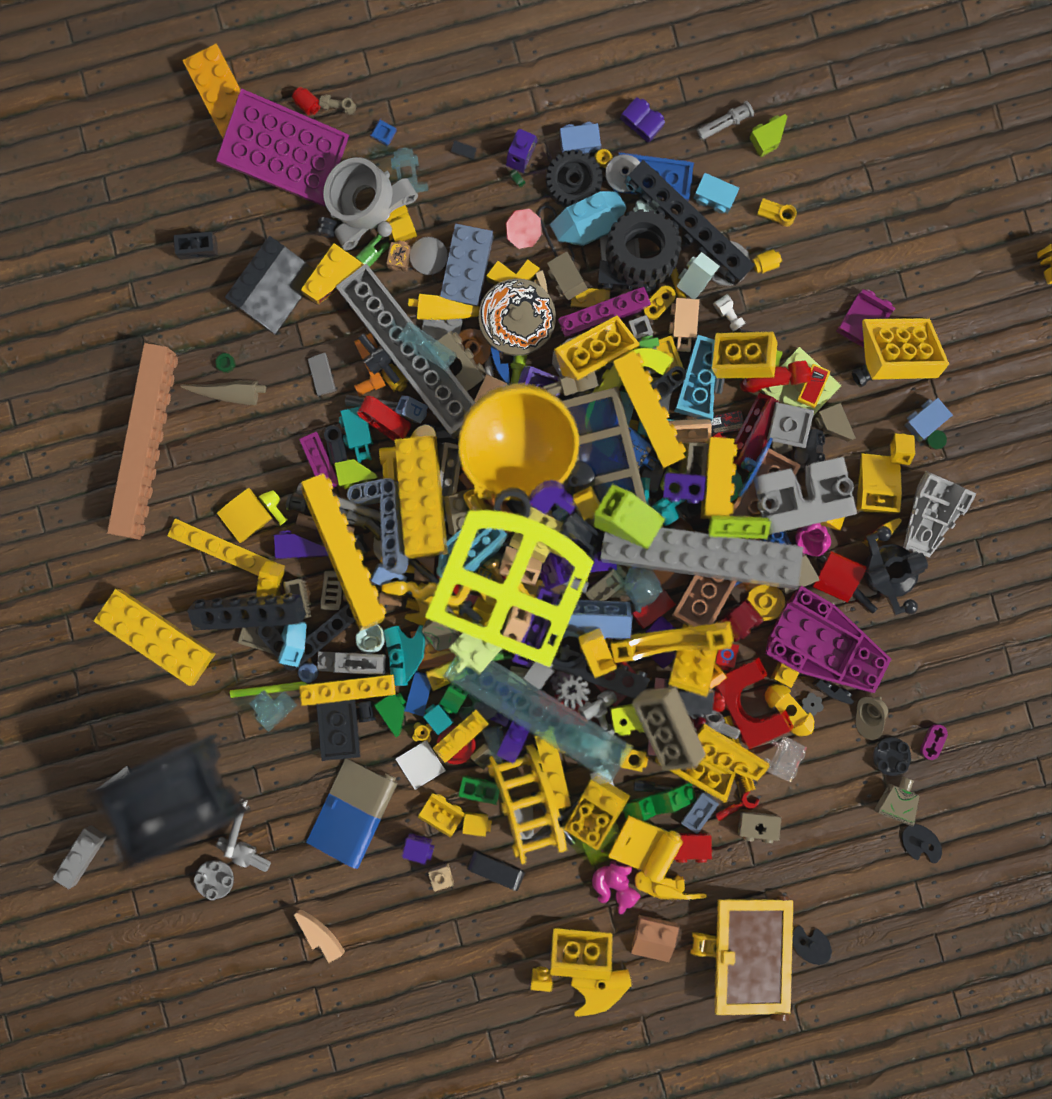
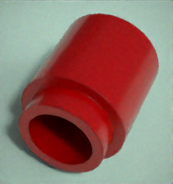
[292,87,320,115]

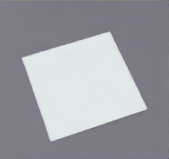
[396,740,446,789]

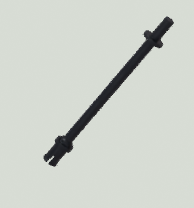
[364,517,483,624]

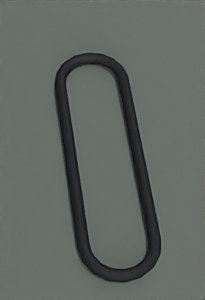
[537,205,575,262]

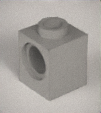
[524,662,554,690]

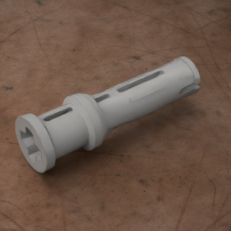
[697,101,754,140]

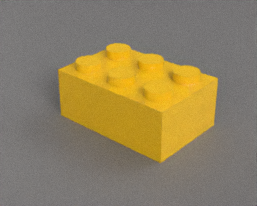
[712,332,777,378]
[550,928,612,980]

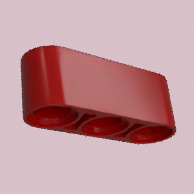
[357,396,412,441]

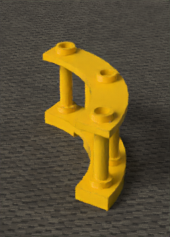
[488,744,567,864]

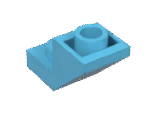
[278,622,306,667]

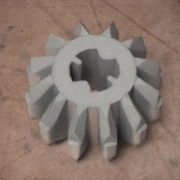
[556,675,590,709]

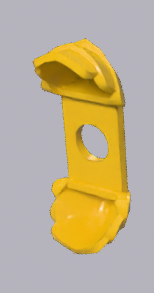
[765,684,814,736]

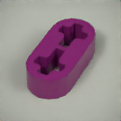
[920,724,948,760]

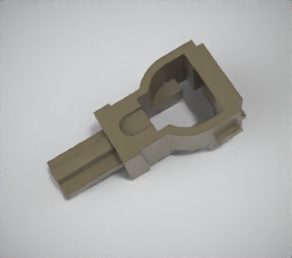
[543,370,598,396]

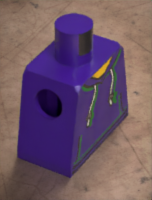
[506,128,538,174]

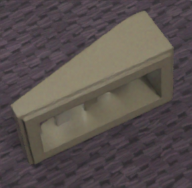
[321,571,343,610]

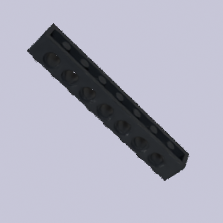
[624,160,755,286]

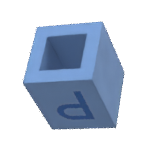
[395,396,428,424]

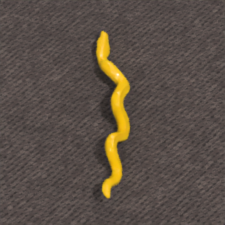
[382,580,537,606]

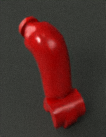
[740,360,812,393]

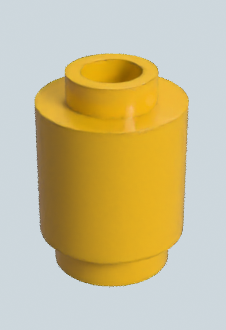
[752,249,782,274]
[381,363,408,392]

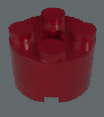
[717,598,764,642]

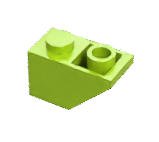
[750,114,787,157]
[335,459,379,490]

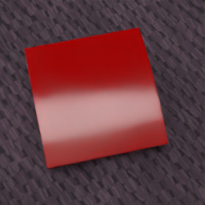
[813,551,866,603]

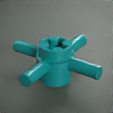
[652,497,687,526]

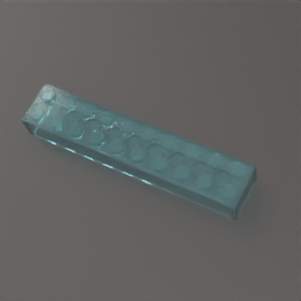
[444,656,632,783]

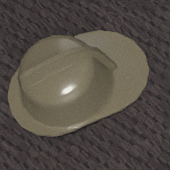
[856,696,888,740]

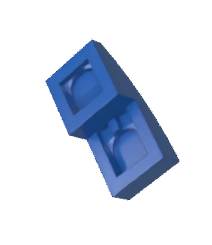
[491,346,510,385]
[405,671,431,716]

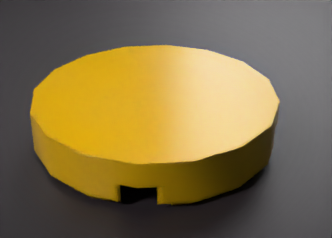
[747,584,785,621]

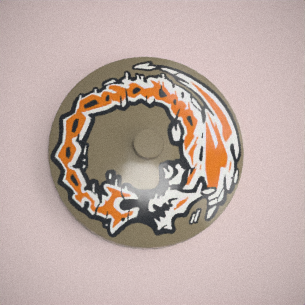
[479,279,556,356]

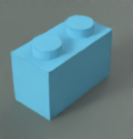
[693,173,739,214]

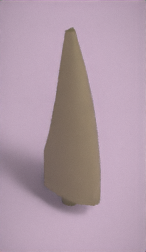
[181,380,266,405]

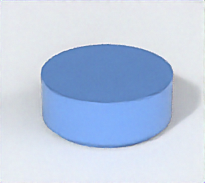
[298,662,318,683]

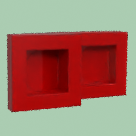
[632,590,676,629]

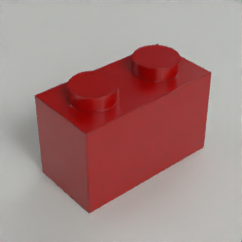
[673,833,712,863]

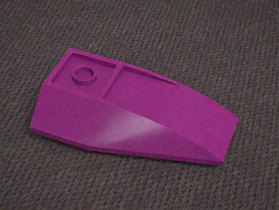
[765,586,891,693]

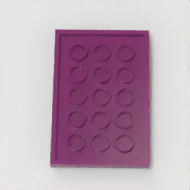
[216,88,349,207]

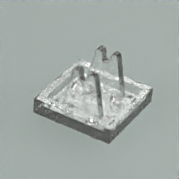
[764,736,807,782]

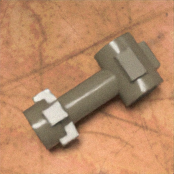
[319,95,356,115]

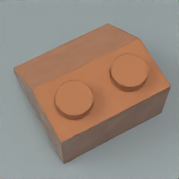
[631,915,679,962]

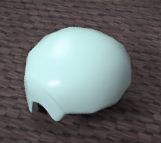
[356,624,385,654]

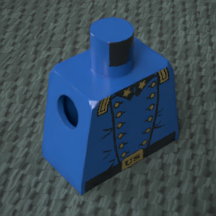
[610,427,659,471]

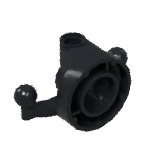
[864,526,928,616]

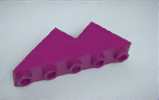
[558,287,651,337]

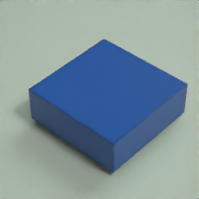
[371,120,397,147]

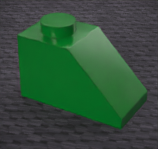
[440,682,470,714]
[374,692,406,737]

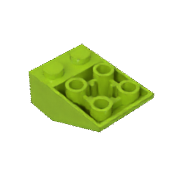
[594,484,665,550]

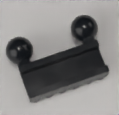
[559,512,604,566]

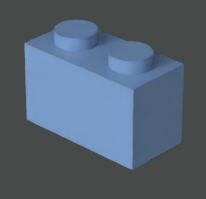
[560,122,601,154]
[904,398,953,442]

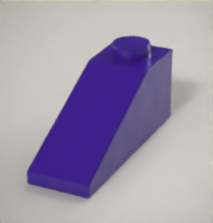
[274,531,328,559]

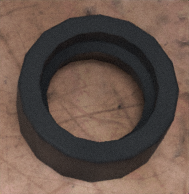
[494,488,531,518]

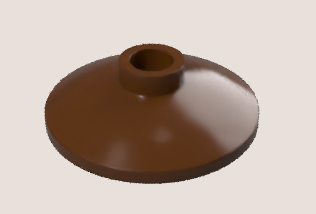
[456,329,491,365]

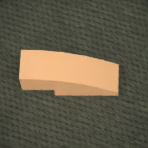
[294,909,345,963]

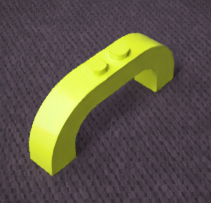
[586,348,674,457]

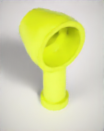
[259,490,288,526]

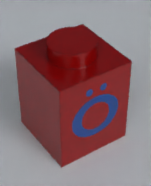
[715,644,739,671]

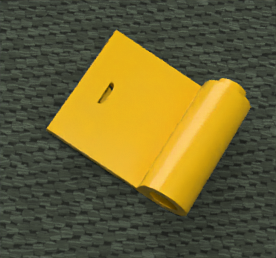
[608,816,683,883]

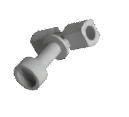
[578,689,617,739]

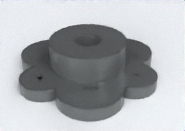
[802,693,823,716]

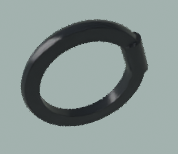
[543,624,586,667]

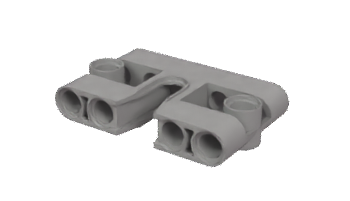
[753,457,857,535]

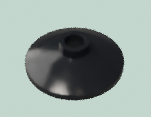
[562,460,595,497]

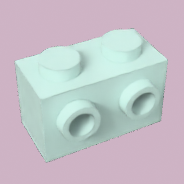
[676,252,720,299]

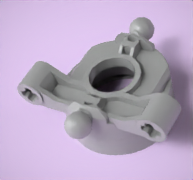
[324,157,418,250]

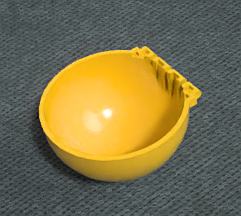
[459,384,579,501]

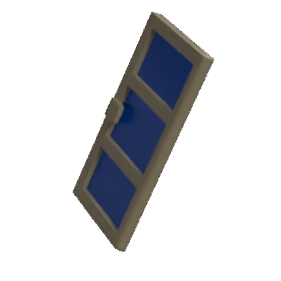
[561,387,647,526]

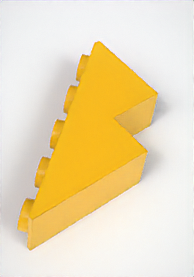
[299,675,395,706]

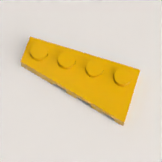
[696,724,769,781]

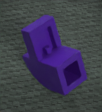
[528,480,575,514]

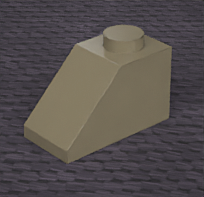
[815,403,855,442]

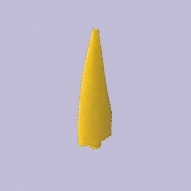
[408,294,480,320]

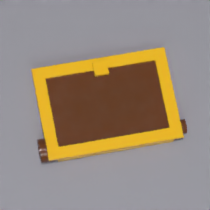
[715,895,793,1021]

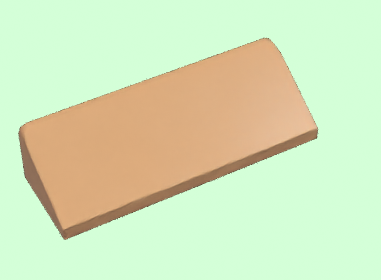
[668,419,711,443]

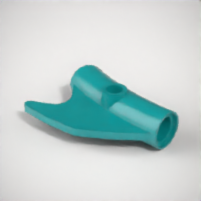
[383,625,425,686]

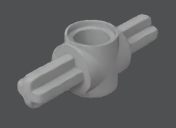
[690,711,740,739]
[216,837,271,872]

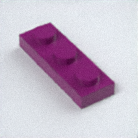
[299,432,339,488]

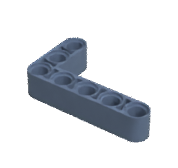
[347,478,408,574]

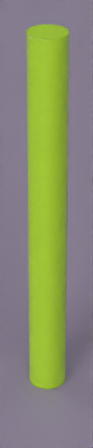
[230,682,308,698]

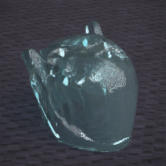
[624,567,663,613]

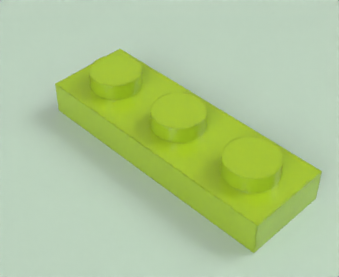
[708,515,771,539]

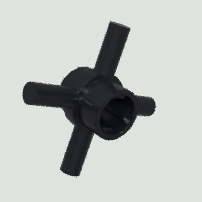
[358,334,400,384]
[531,800,579,845]

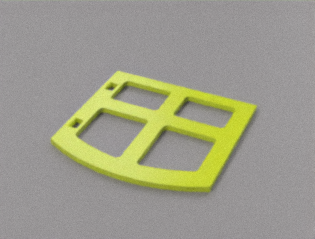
[425,510,594,667]

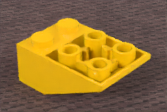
[856,454,902,514]
[564,776,630,850]

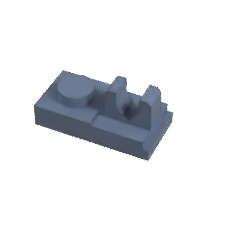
[681,792,719,834]

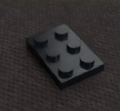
[317,699,361,761]

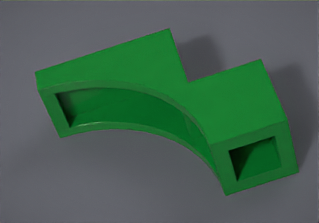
[623,782,697,821]

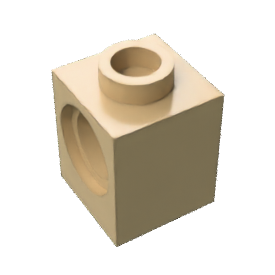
[428,863,454,892]

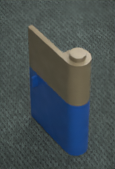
[306,759,398,869]

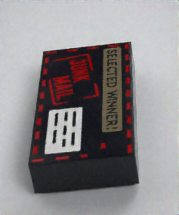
[711,411,744,436]

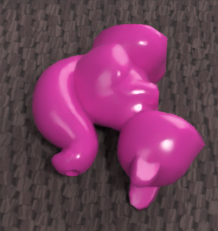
[592,860,640,914]

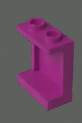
[836,289,895,348]

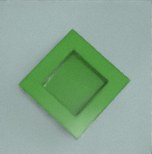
[638,336,659,349]

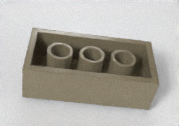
[632,687,706,771]

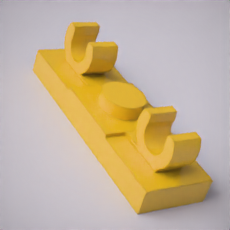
[433,709,489,763]

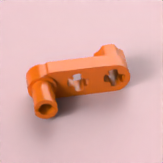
[354,333,386,396]

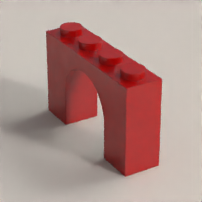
[715,657,794,749]

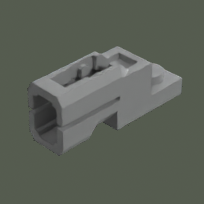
[317,652,386,674]

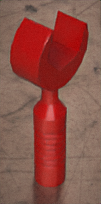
[715,791,760,821]

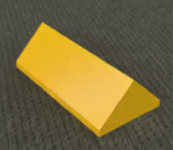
[554,315,640,380]
[654,756,736,802]

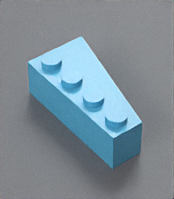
[674,335,715,421]

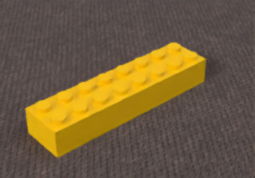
[301,474,386,631]

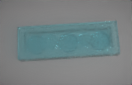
[398,322,457,371]

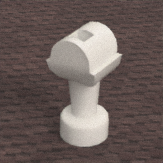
[713,294,745,332]

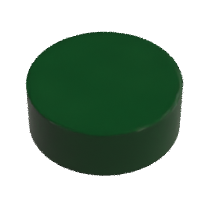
[509,169,526,188]
[215,353,236,373]
[926,430,947,450]

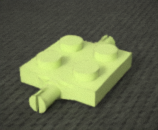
[449,621,502,675]

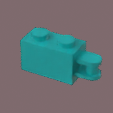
[339,406,374,463]

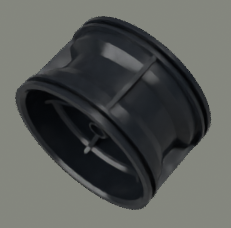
[84,733,252,873]

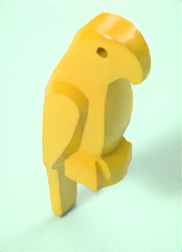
[634,871,707,899]

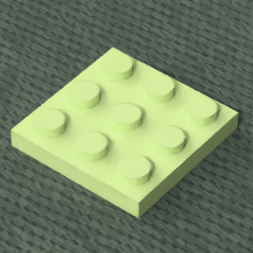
[761,347,841,416]

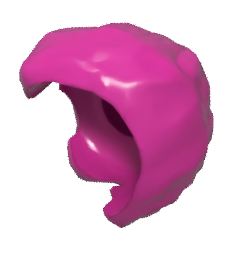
[795,523,831,557]

